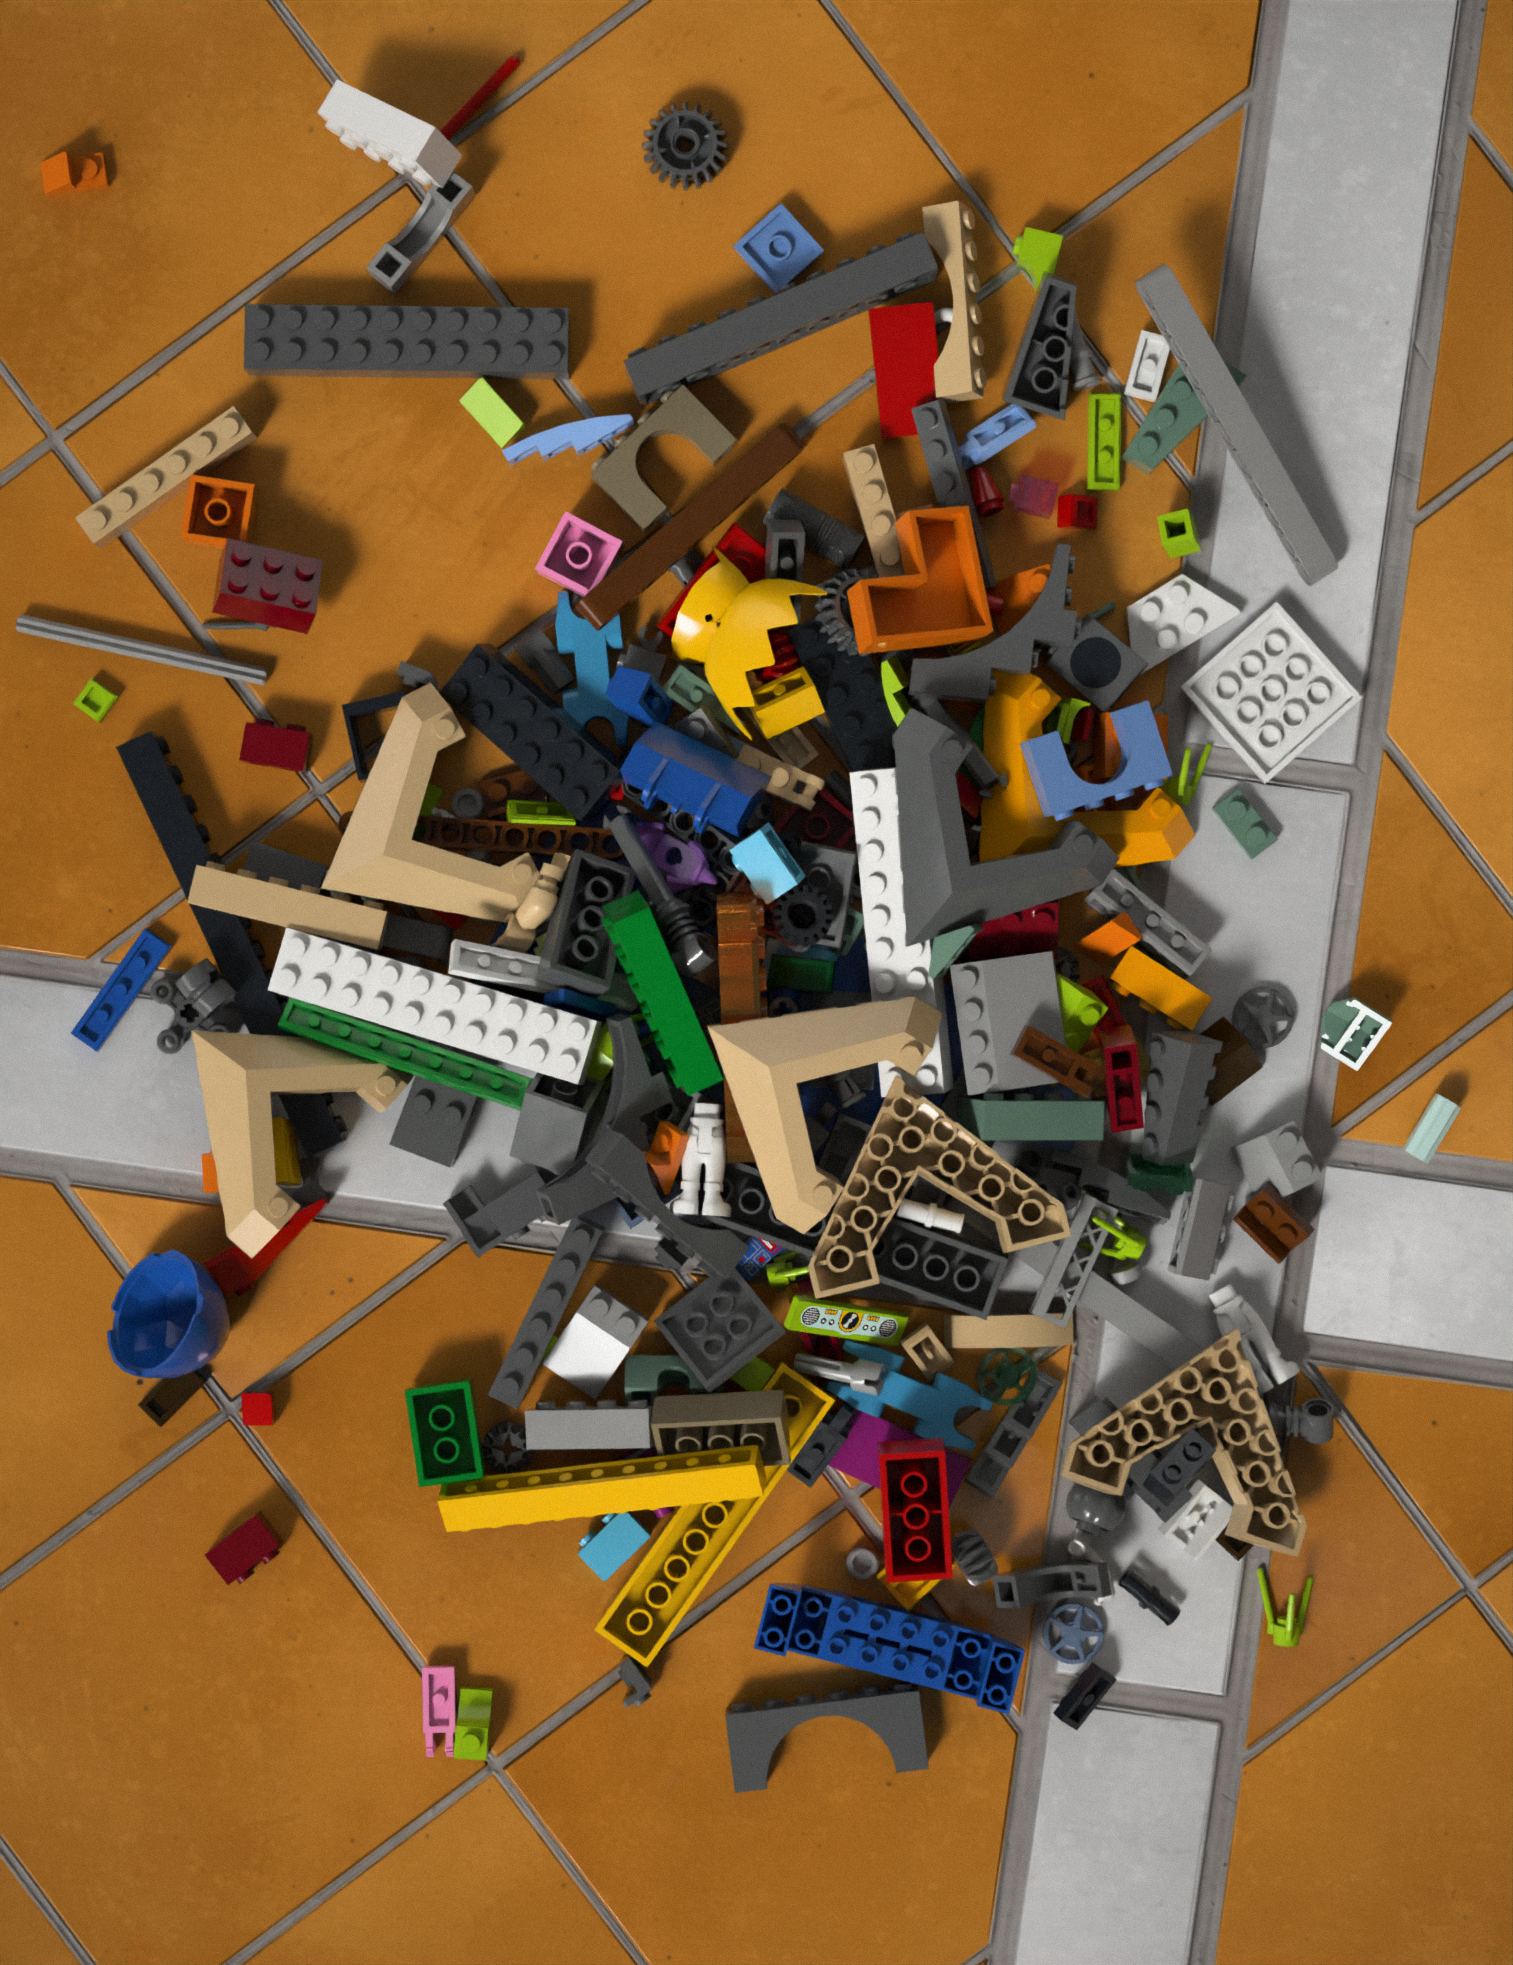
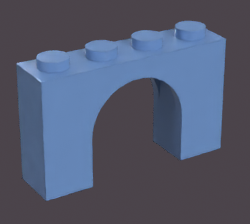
[1020,700,1173,821]

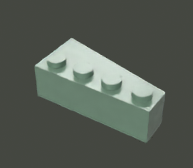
[1121,362,1247,475]
[958,1093,1104,1141]

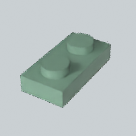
[1212,789,1278,860]

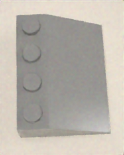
[950,951,1067,1095]

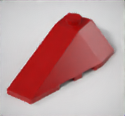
[204,1197,329,1297]

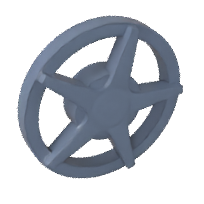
[1043,1603,1104,1664]

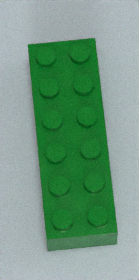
[601,890,724,1096]

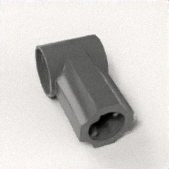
[514,628,575,695]

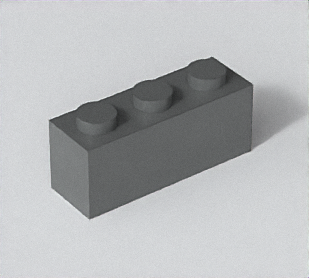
[764,519,805,625]

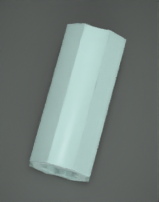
[1402,1093,1461,1164]

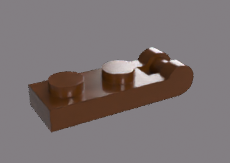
[1010,1025,1104,1098]

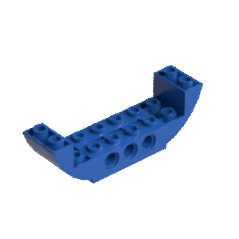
[754,1583,1025,1714]

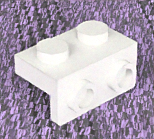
[1158,1479,1233,1561]

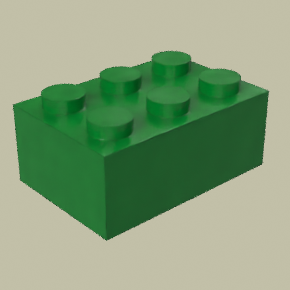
[405,1377,486,1487]

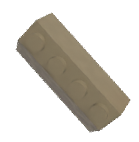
[651,1390,791,1466]

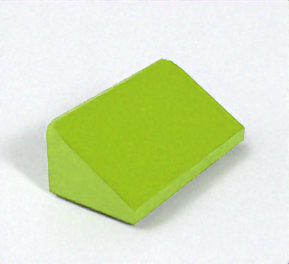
[459,377,526,449]
[506,800,576,825]

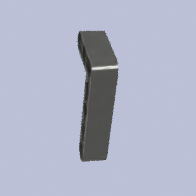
[622,780,746,927]

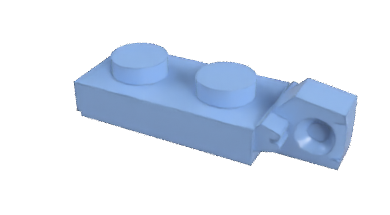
[958,404,1037,470]

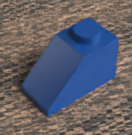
[605,666,675,727]

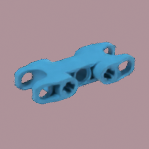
[555,591,630,747]
[825,1339,993,1451]

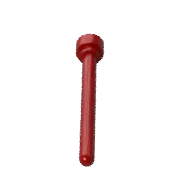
[440,56,520,141]

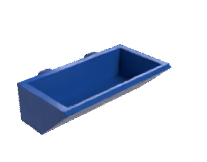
[620,721,771,837]

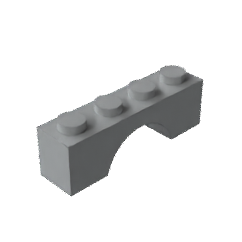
[366,171,475,295]

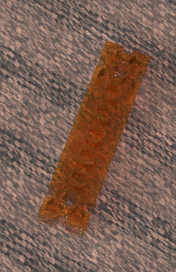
[717,891,768,1163]

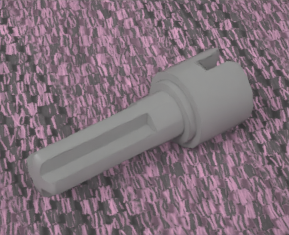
[794,1353,886,1396]

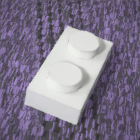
[1124,330,1170,402]

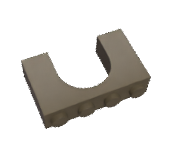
[590,384,737,534]

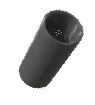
[763,488,866,570]

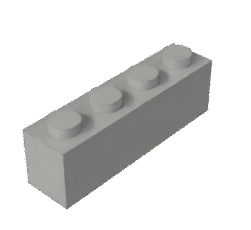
[525,1400,656,1450]

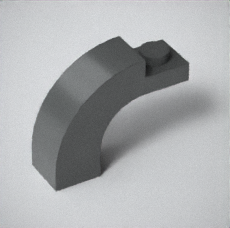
[992,1560,1112,1608]

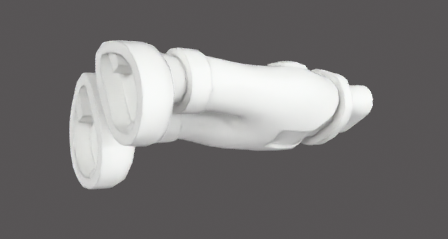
[670,1103,731,1217]
[1209,1283,1300,1395]

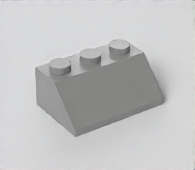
[1168,1176,1234,1281]

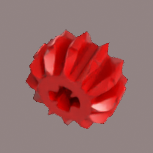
[750,631,798,685]

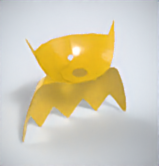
[662,545,827,740]

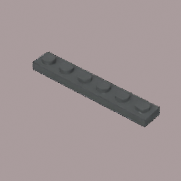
[911,399,997,590]

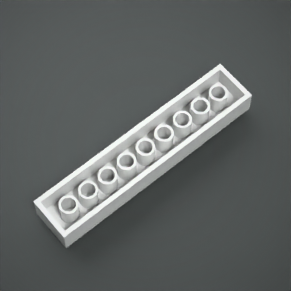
[849,767,954,1097]
[268,927,602,1085]

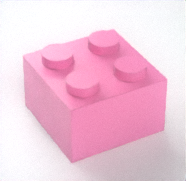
[535,511,624,597]

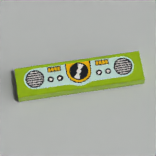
[784,1295,909,1346]

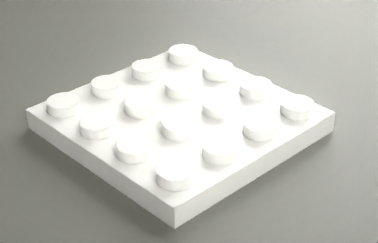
[1179,602,1363,784]

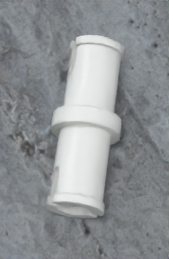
[896,1198,964,1234]

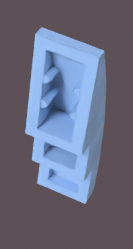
[502,414,634,467]

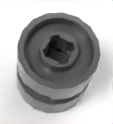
[175,958,237,1020]

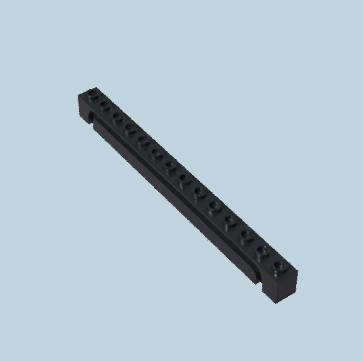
[116,731,348,1157]

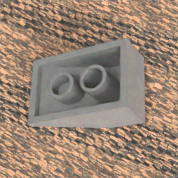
[542,1283,649,1399]

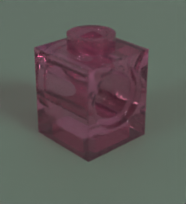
[1008,474,1059,519]

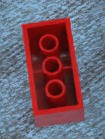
[877,1438,953,1583]

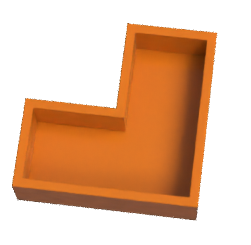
[847,505,993,654]

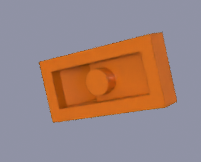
[41,151,109,196]
[643,1121,690,1195]

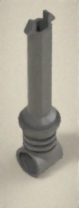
[876,649,1008,799]
[603,805,718,978]
[1194,1398,1335,1444]

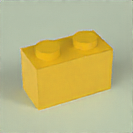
[751,666,825,740]

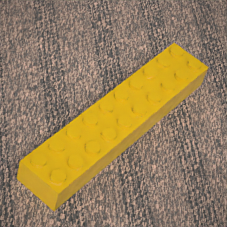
[594,1360,835,1668]

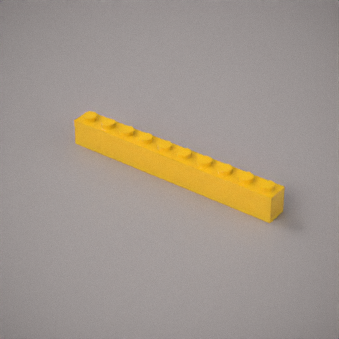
[437,1445,766,1532]

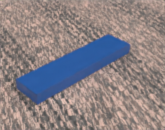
[71,928,173,1052]

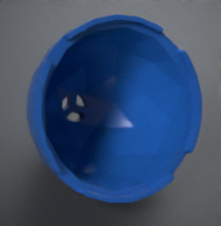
[107,1249,230,1378]

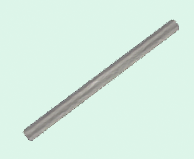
[16,615,268,685]

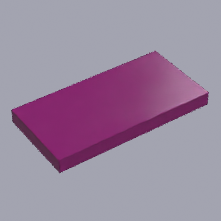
[828,1408,972,1509]

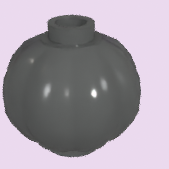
[1066,1483,1127,1537]

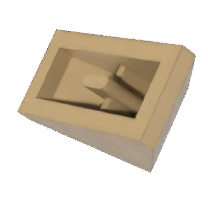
[900,1321,955,1381]

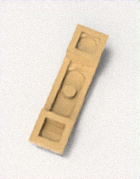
[944,1312,1074,1348]

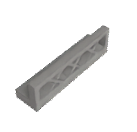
[1083,869,1212,980]
[1029,1194,1118,1328]

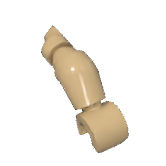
[495,853,571,953]

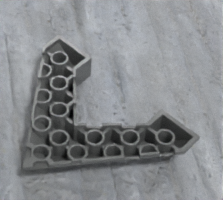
[892,708,1119,947]

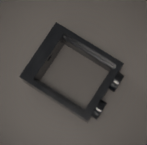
[342,691,408,783]

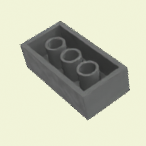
[536,849,636,999]
[389,1039,494,1168]

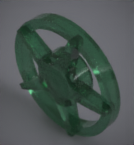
[977,1348,1037,1406]

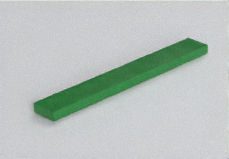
[278,997,533,1111]

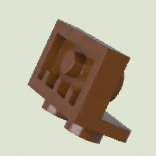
[478,770,551,822]
[1234,1184,1315,1264]

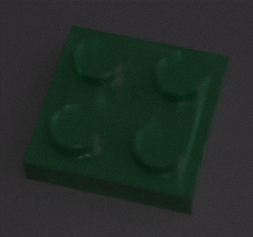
[1123,1152,1194,1195]

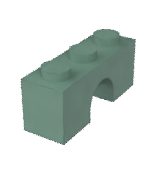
[625,1354,723,1406]

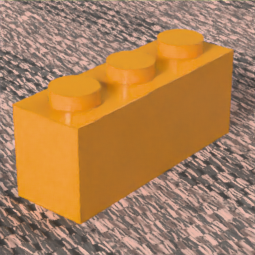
[1107,946,1213,1031]

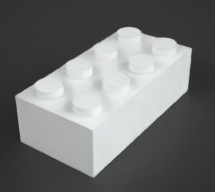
[317,80,462,188]

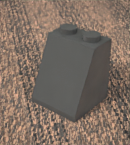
[509,1072,605,1175]

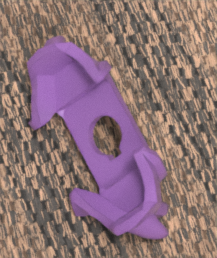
[634,822,717,893]

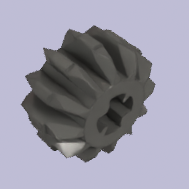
[951,1528,998,1586]

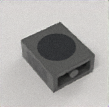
[1046,613,1149,712]

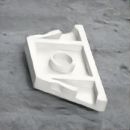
[1126,574,1241,676]

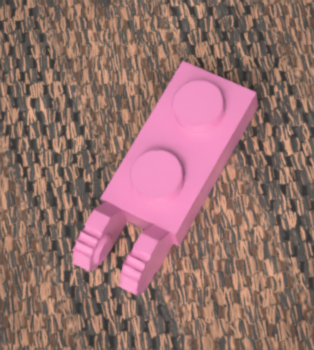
[422,1665,456,1757]

